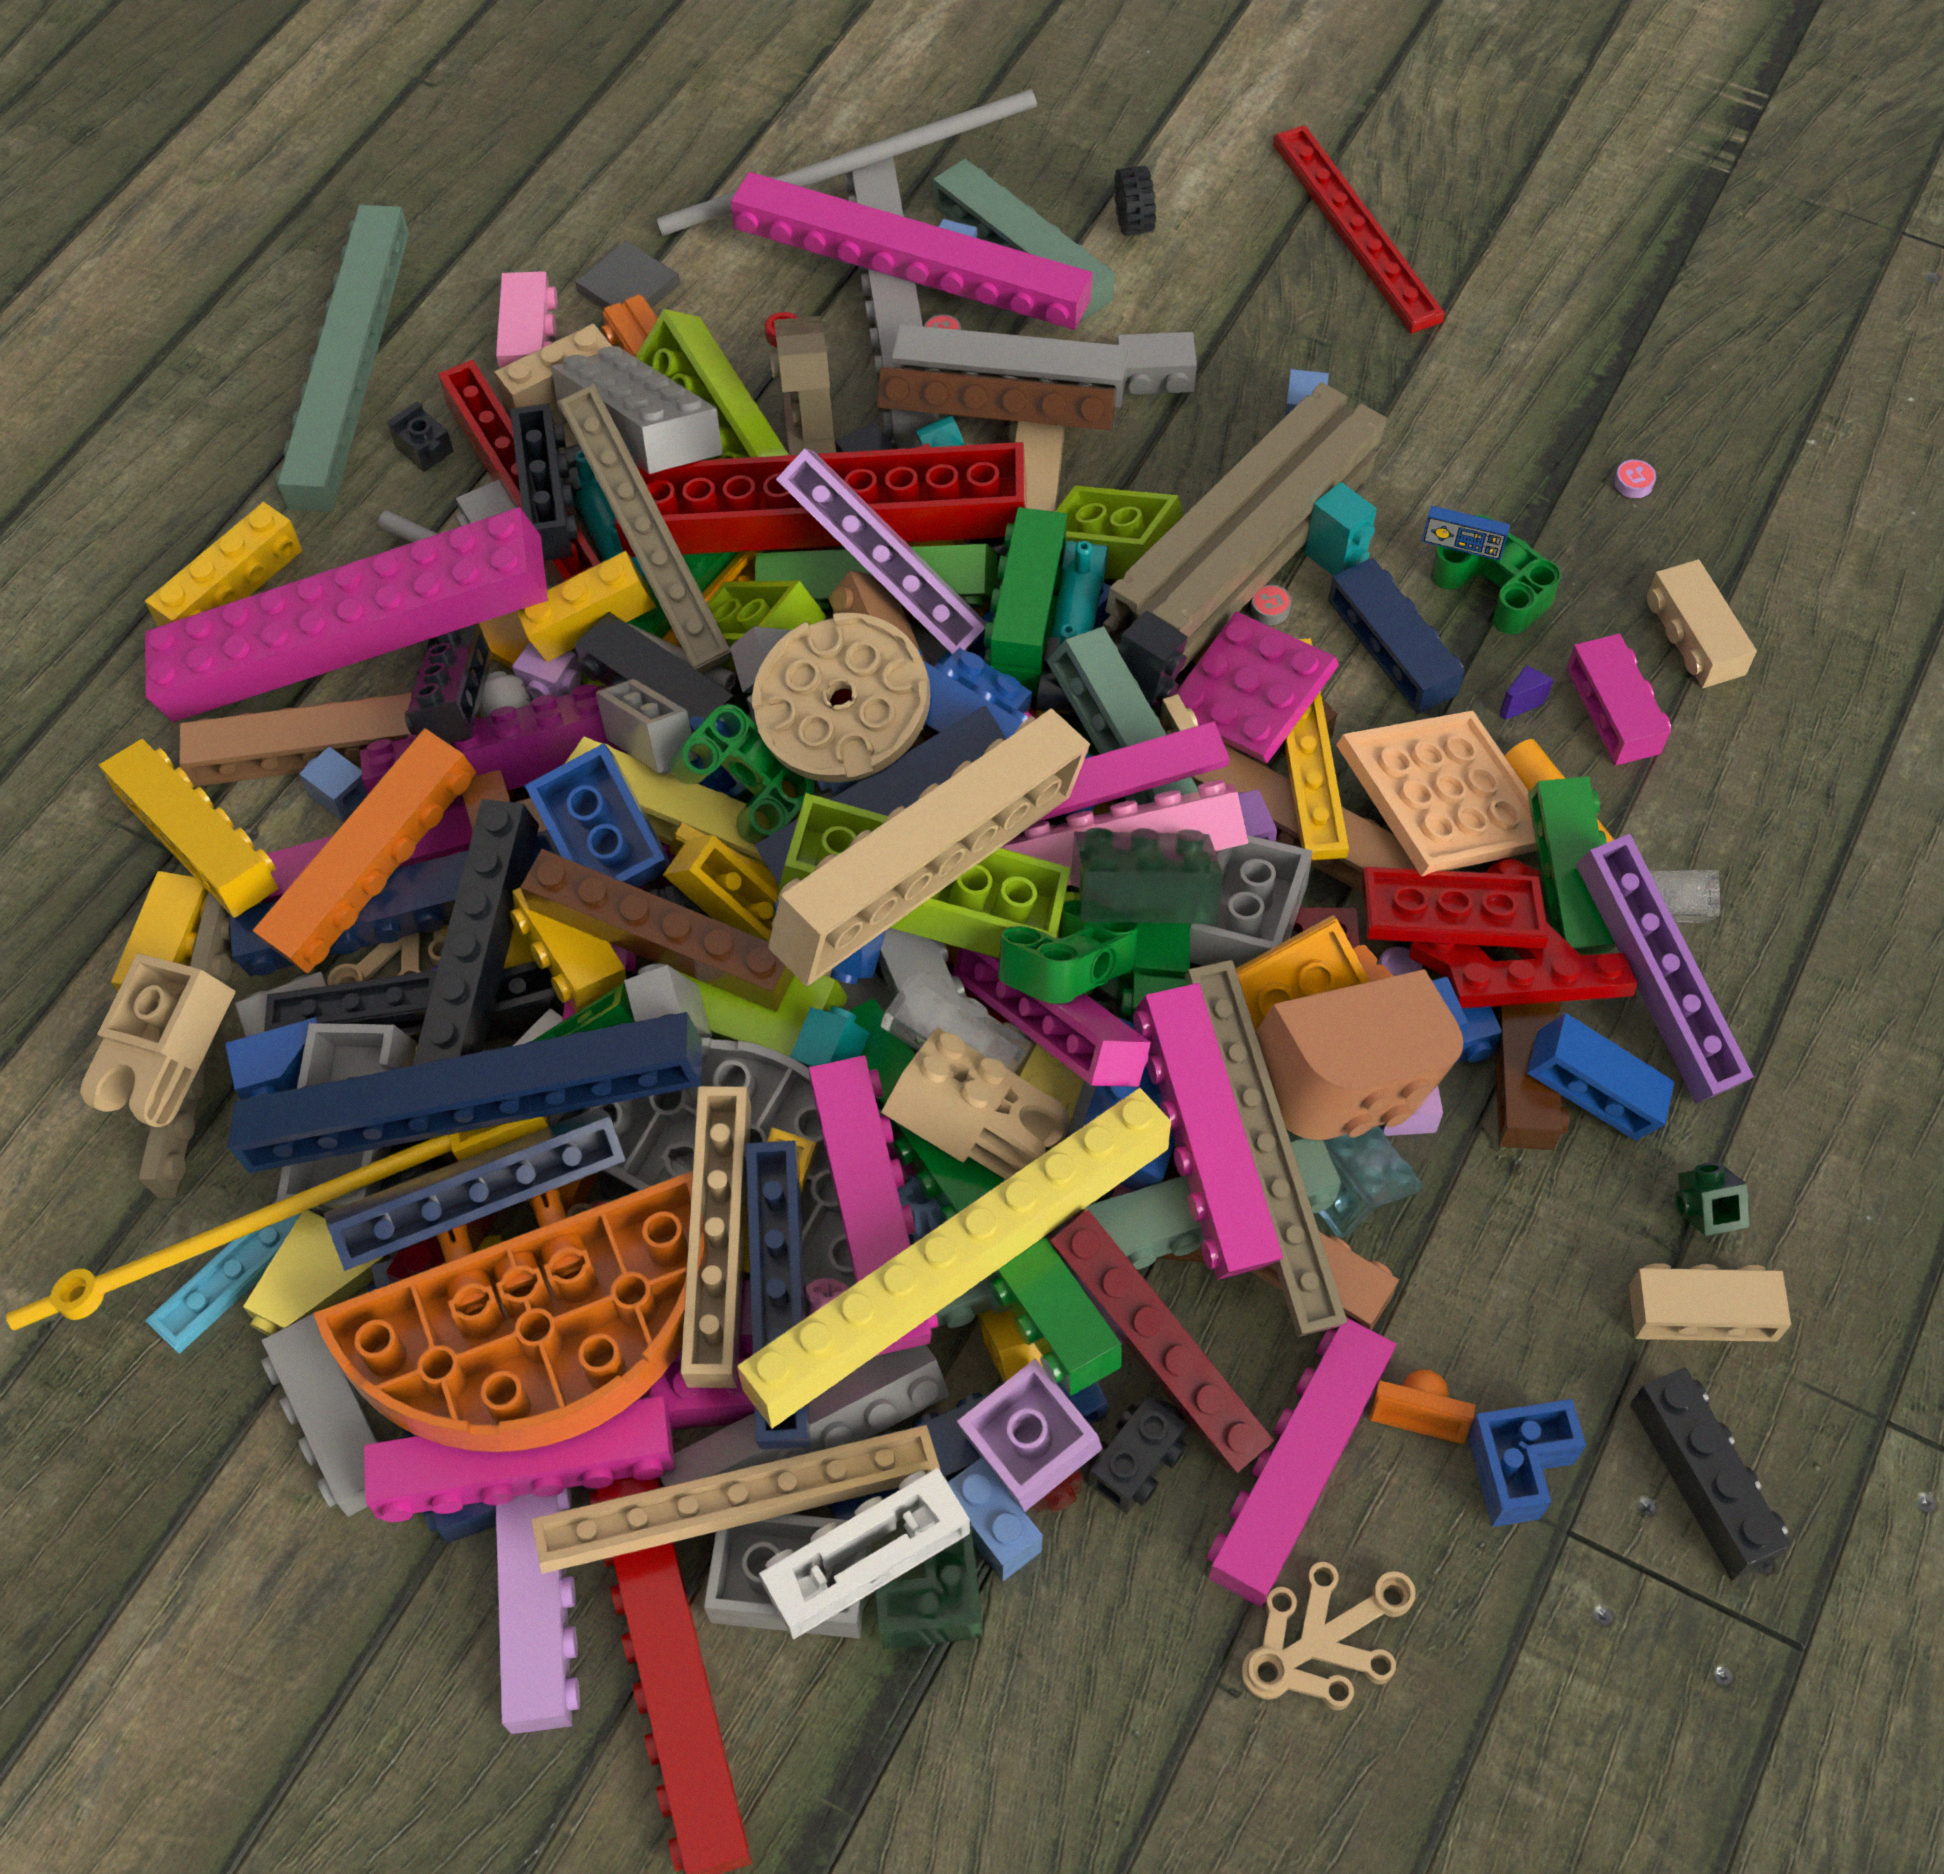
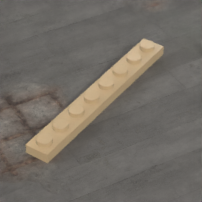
[531,1425,940,1574]

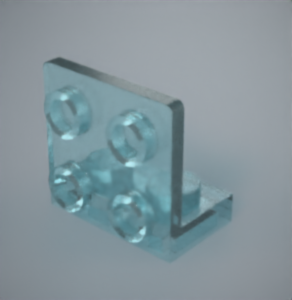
[1318,1126,1423,1239]

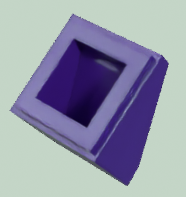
[1500,665,1553,720]

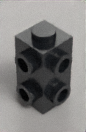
[1087,1395,1188,1514]

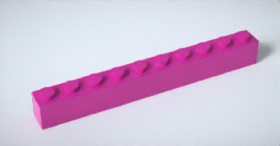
[731,172,1093,330]

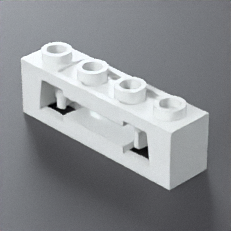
[759,1468,970,1640]

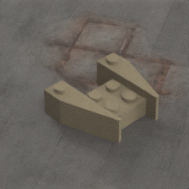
[770,316,836,455]

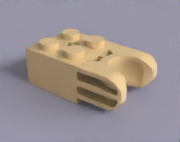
[80,953,236,1127]
[881,1027,1069,1180]

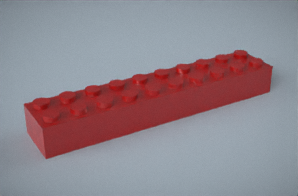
[615,442,1027,557]

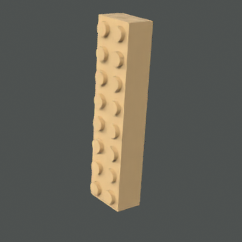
[768,708,1090,987]

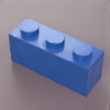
[1527,1013,1674,1141]

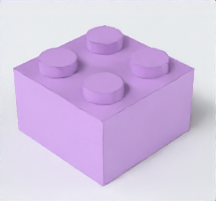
[957,1358,1102,1512]

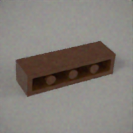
[1492,1001,1569,1150]

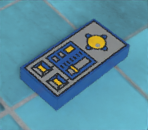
[1422,506,1511,561]

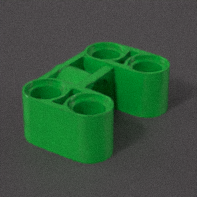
[1431,515,1561,635]
[670,704,814,844]
[998,899,1138,1004]

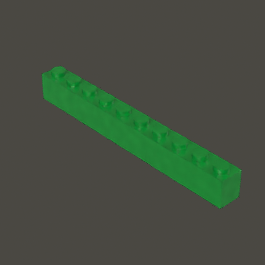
[849,998,1121,1396]

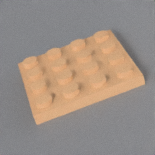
[1337,711,1537,877]

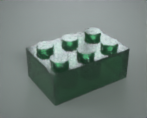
[1070,828,1223,924]

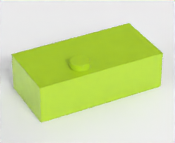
[657,963,848,1057]

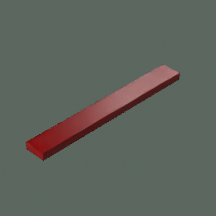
[1273,125,1445,334]

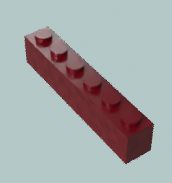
[1046,1209,1274,1473]

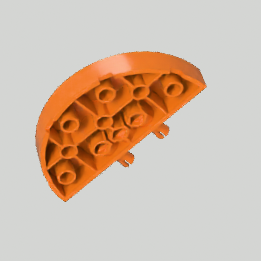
[313,1171,708,1452]

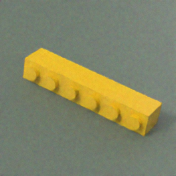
[99,739,279,918]

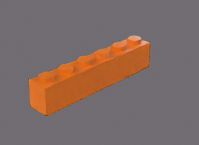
[253,728,477,974]

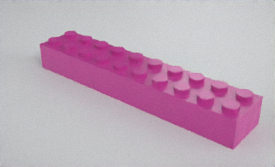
[145,507,548,722]

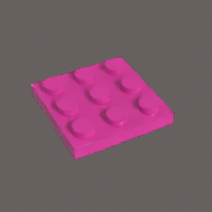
[1175,611,1339,764]

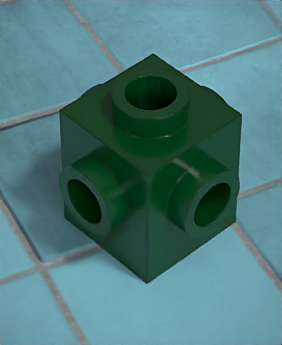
[1675,1163,1750,1236]

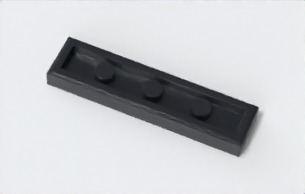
[264,970,437,1032]

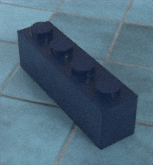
[1328,558,1465,715]

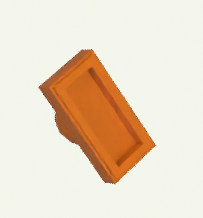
[1368,1369,1476,1444]

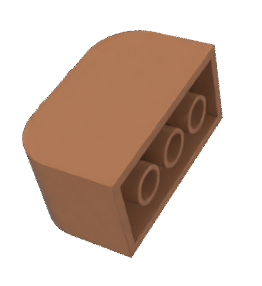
[1255,969,1463,1140]

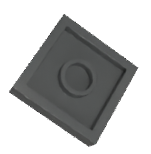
[575,240,680,309]

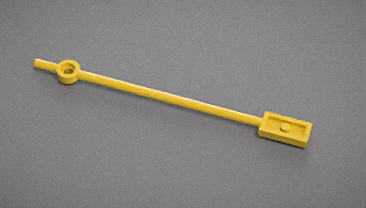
[6,1116,549,1330]

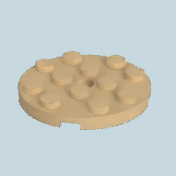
[752,613,931,782]

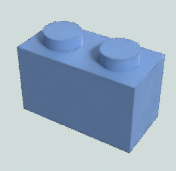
[948,1457,1043,1581]

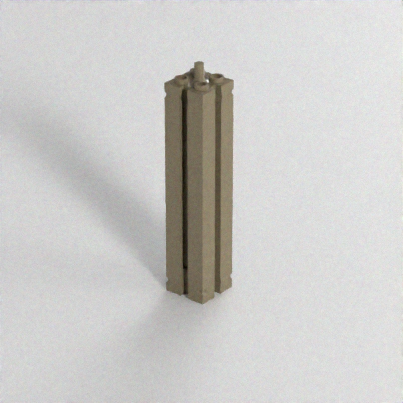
[1103,382,1387,671]

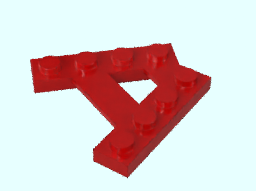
[1409,857,1637,1008]

